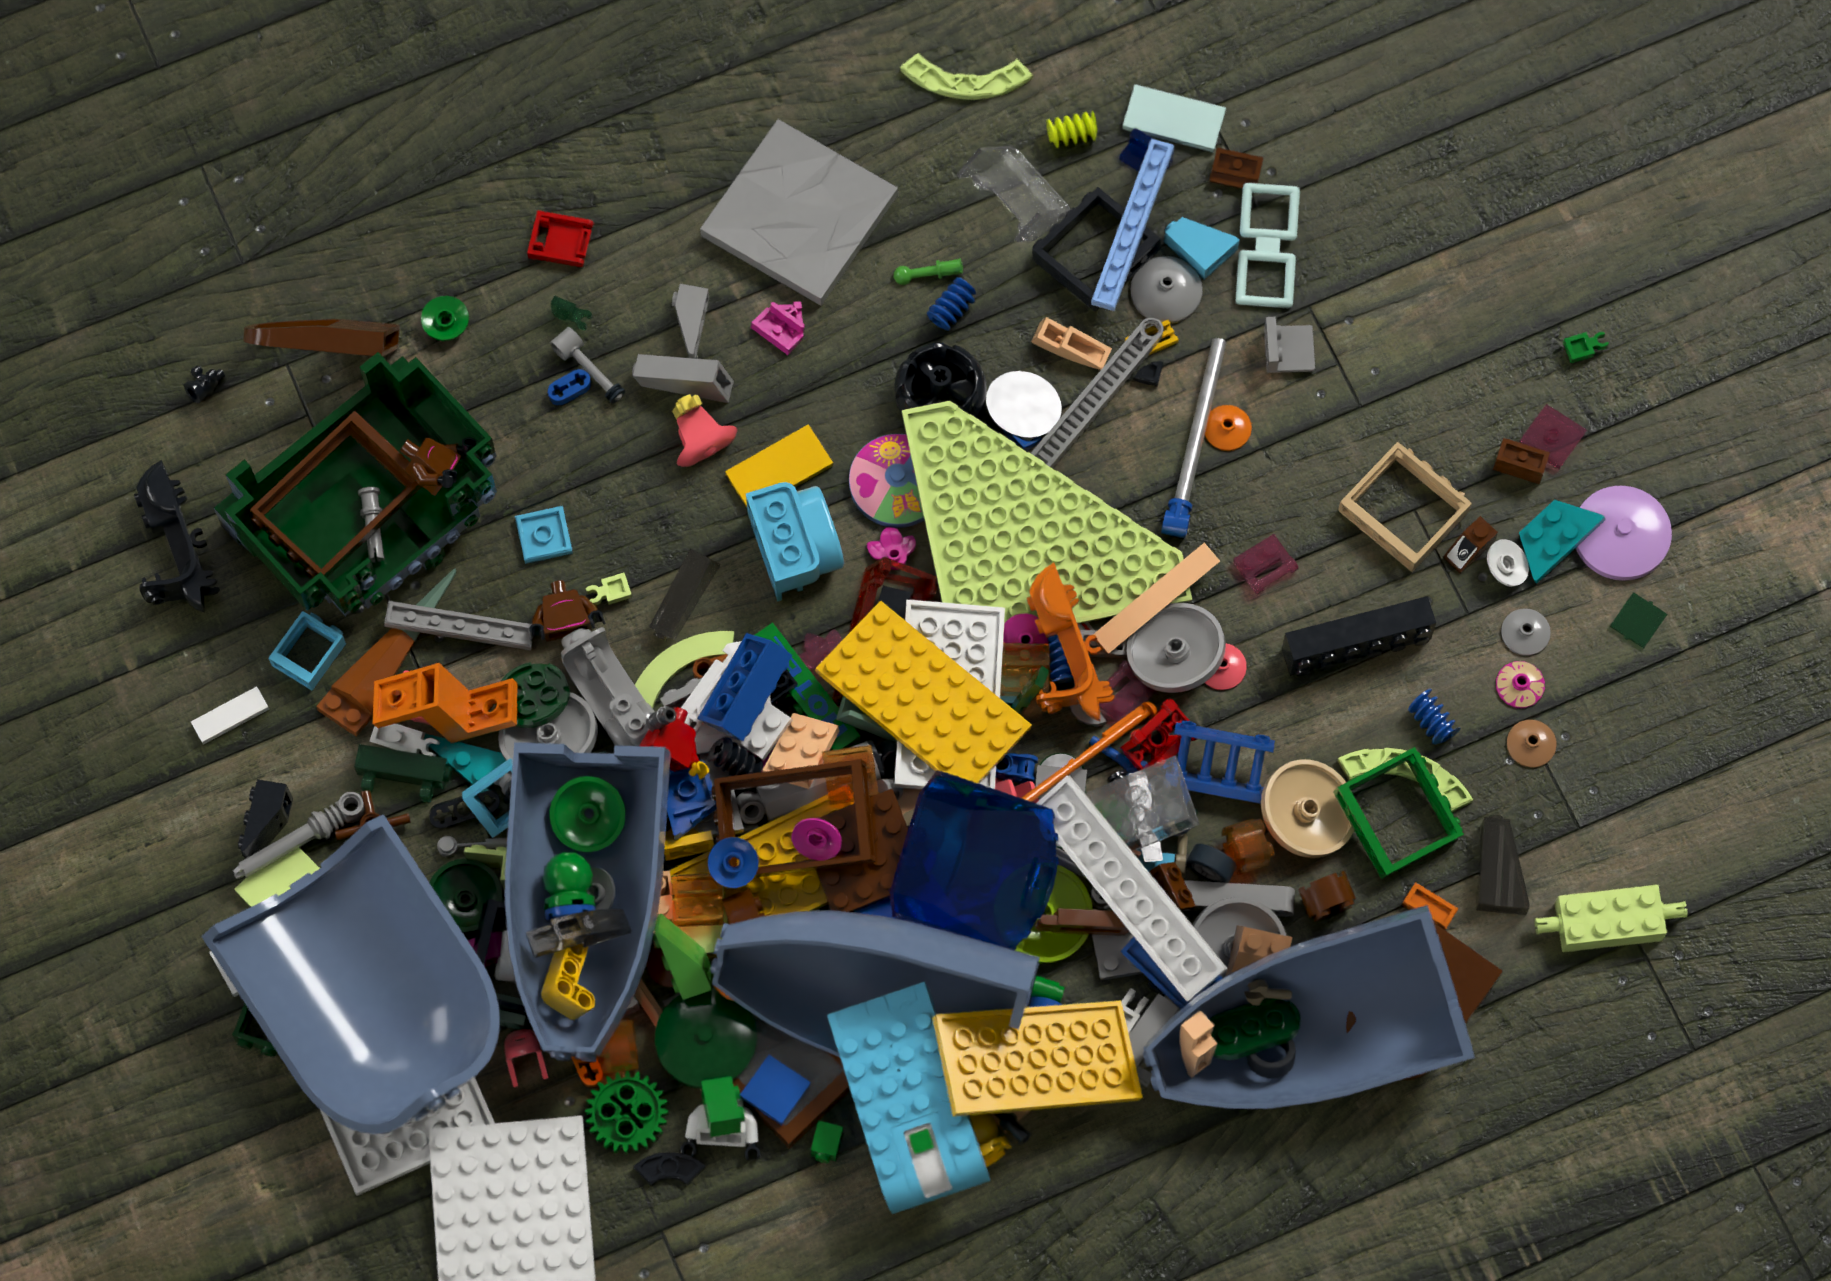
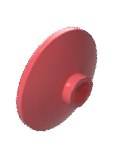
[1204,643,1247,690]

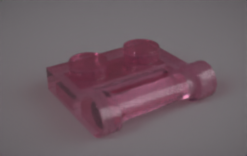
[1233,534,1299,595]
[1099,660,1156,722]

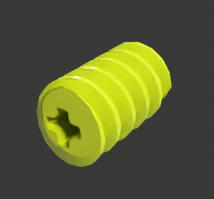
[1046,111,1097,148]

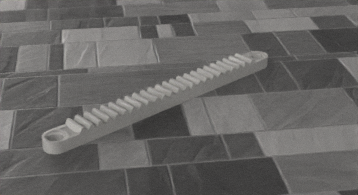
[1031,317,1163,469]

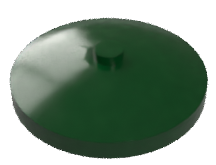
[655,988,757,1089]

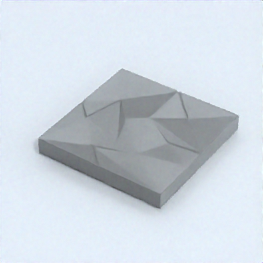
[700,119,898,306]

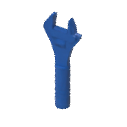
[1089,736,1147,779]

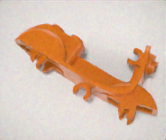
[1026,563,1115,722]

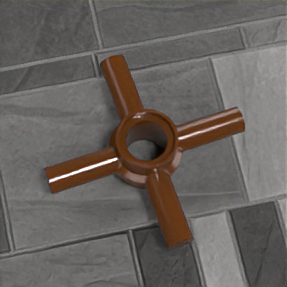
[335,790,411,841]

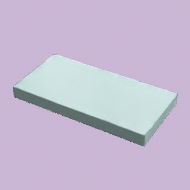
[1122,85,1226,152]

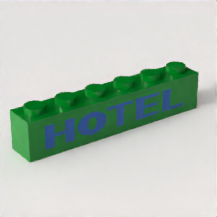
[755,622,860,755]

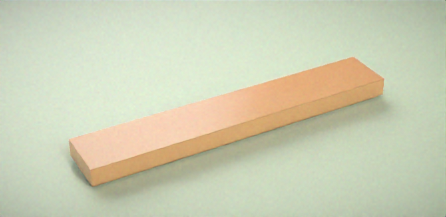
[1093,542,1220,655]

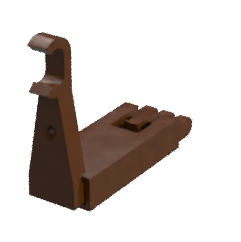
[1035,850,1142,936]

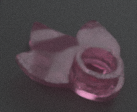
[798,629,842,669]

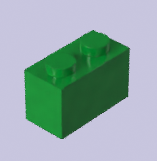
[701,1076,745,1137]

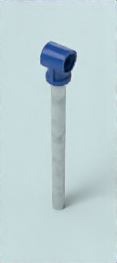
[1161,338,1226,539]

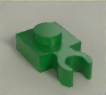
[1563,332,1609,363]

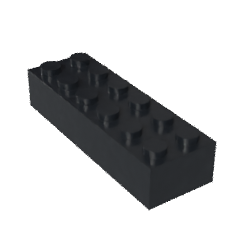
[1282,596,1436,677]

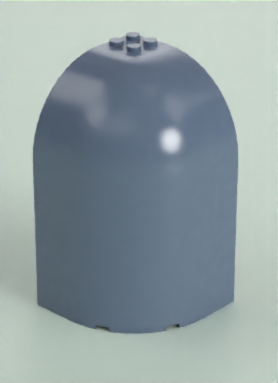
[202,814,500,1134]

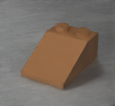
[1226,925,1292,976]

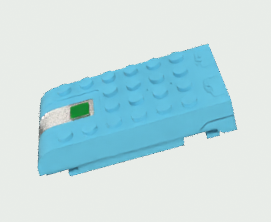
[827,982,990,1214]

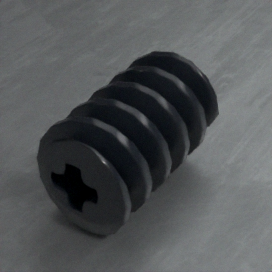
[708,736,763,776]

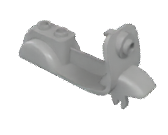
[561,627,655,746]

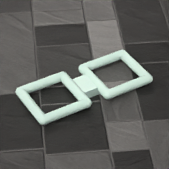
[1236,183,1300,308]

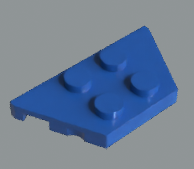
[667,759,717,840]

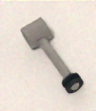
[550,327,626,404]

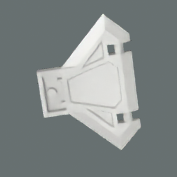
[681,641,792,761]

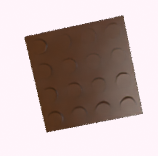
[816,788,929,913]

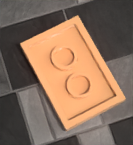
[762,713,839,789]

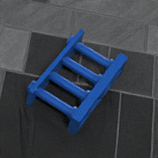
[1165,721,1275,804]

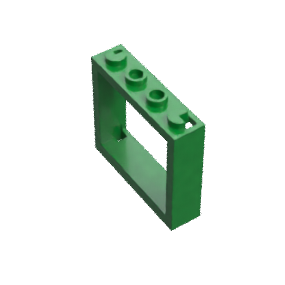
[1333,747,1464,880]

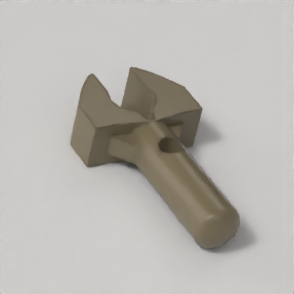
[1176,834,1188,878]
[1244,979,1292,1005]

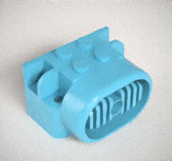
[746,482,844,602]

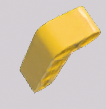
[541,917,595,1020]

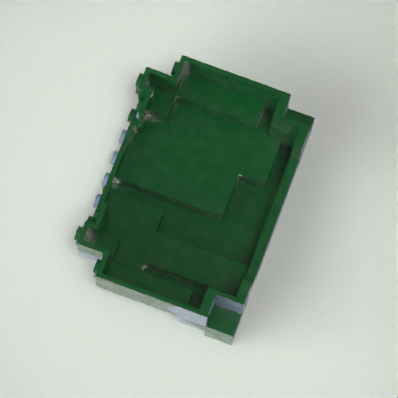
[214,352,497,616]

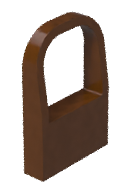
[243,319,400,356]
[1346,923,1503,1081]

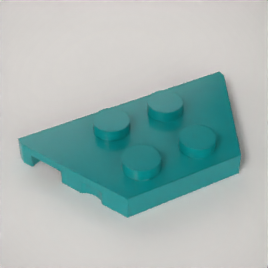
[1519,500,1606,584]

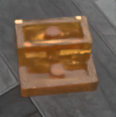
[1000,643,1050,697]
[822,745,879,805]
[671,873,724,927]

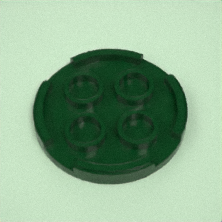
[496,662,570,728]

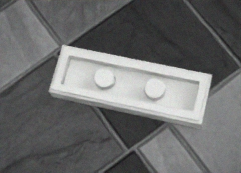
[191,687,269,745]

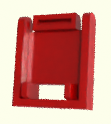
[527,210,594,267]

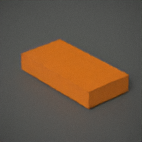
[1402,882,1459,930]

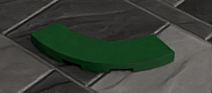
[1010,666,1049,714]

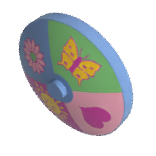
[849,434,924,528]

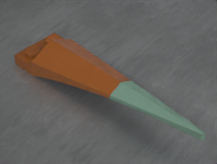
[316,568,456,737]

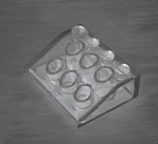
[1085,756,1199,851]

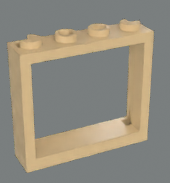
[1338,442,1472,572]

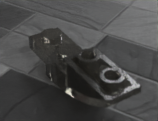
[526,909,632,958]

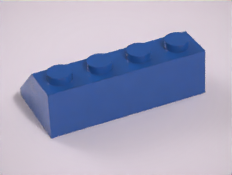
[697,633,792,741]

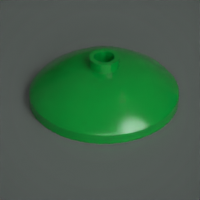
[550,776,626,852]

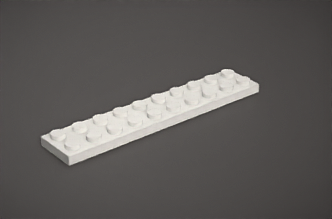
[1030,775,1227,1002]

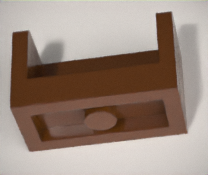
[1493,438,1550,484]

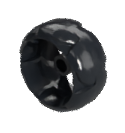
[894,343,987,418]

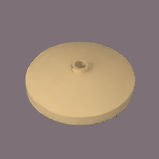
[1261,759,1354,858]

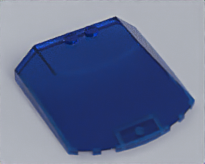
[890,771,1058,950]

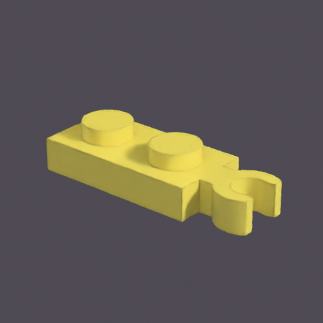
[672,394,702,420]

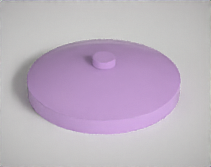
[1576,486,1672,580]

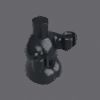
[183,365,225,404]

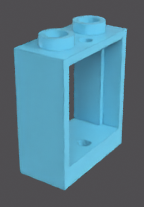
[269,611,346,691]
[462,758,513,838]

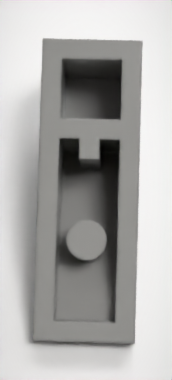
[672,284,709,359]

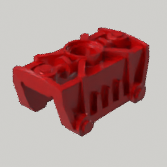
[1120,699,1198,775]

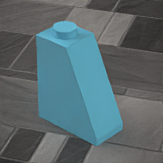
[1164,217,1239,279]

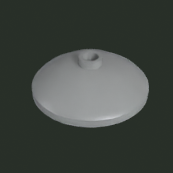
[1130,256,1202,324]

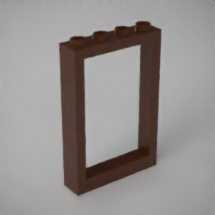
[249,411,423,579]
[711,759,876,878]

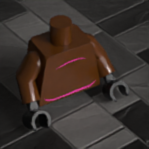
[400,437,476,496]
[529,580,606,642]

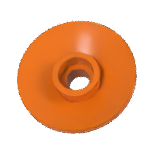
[1205,405,1252,451]

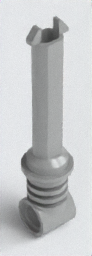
[233,792,364,879]

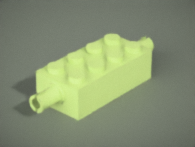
[1534,885,1687,952]

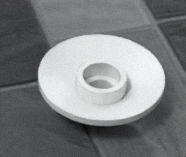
[1487,539,1529,587]

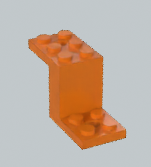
[373,663,517,743]

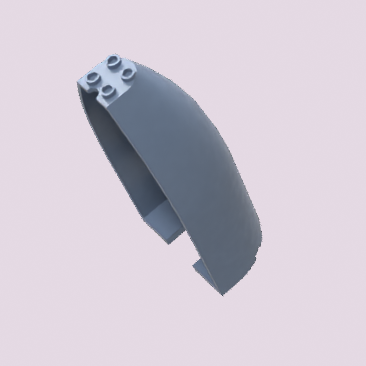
[505,742,671,1062]
[1143,905,1475,1109]
[710,910,1040,1057]

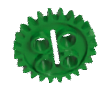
[585,1071,669,1154]

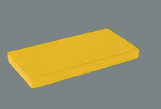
[725,425,833,507]

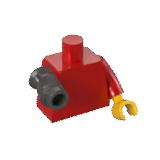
[639,706,709,780]

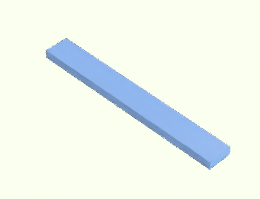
[1091,139,1174,311]

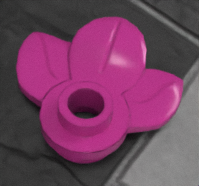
[867,527,916,570]

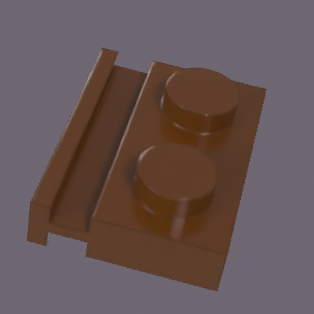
[1210,148,1263,189]

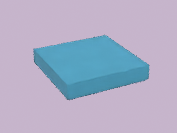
[515,506,573,563]

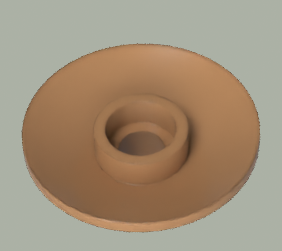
[1507,720,1556,768]

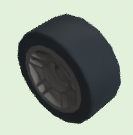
[1186,844,1237,883]

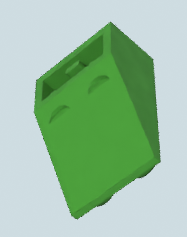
[653,914,714,1000]

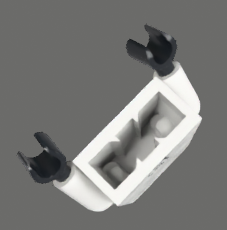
[681,1098,760,1161]

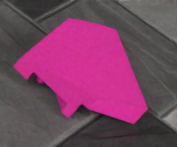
[751,302,804,355]

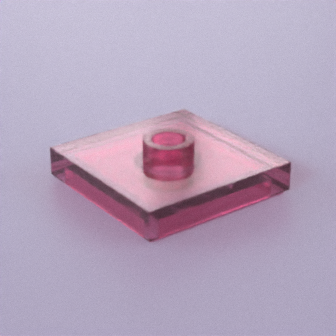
[1519,404,1587,470]

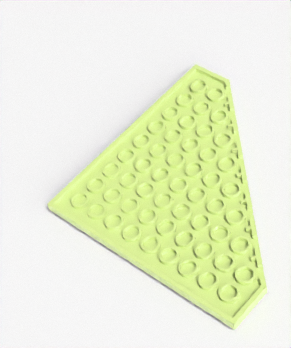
[902,401,1192,624]

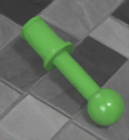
[894,258,963,285]

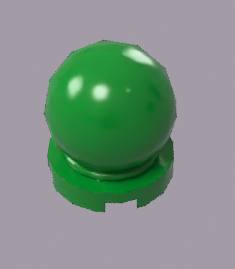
[542,852,595,910]

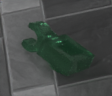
[550,295,593,330]

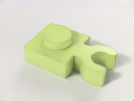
[586,573,632,606]

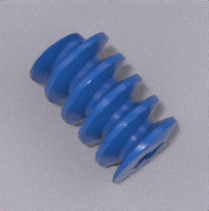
[926,277,976,331]
[1048,635,1075,690]
[1408,689,1461,745]

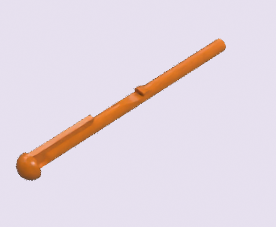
[1010,702,1157,814]

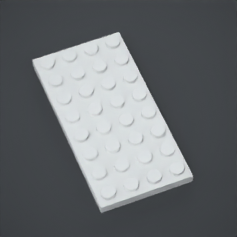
[894,600,1005,795]

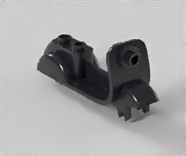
[134,460,220,613]

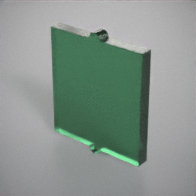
[1610,592,1668,649]

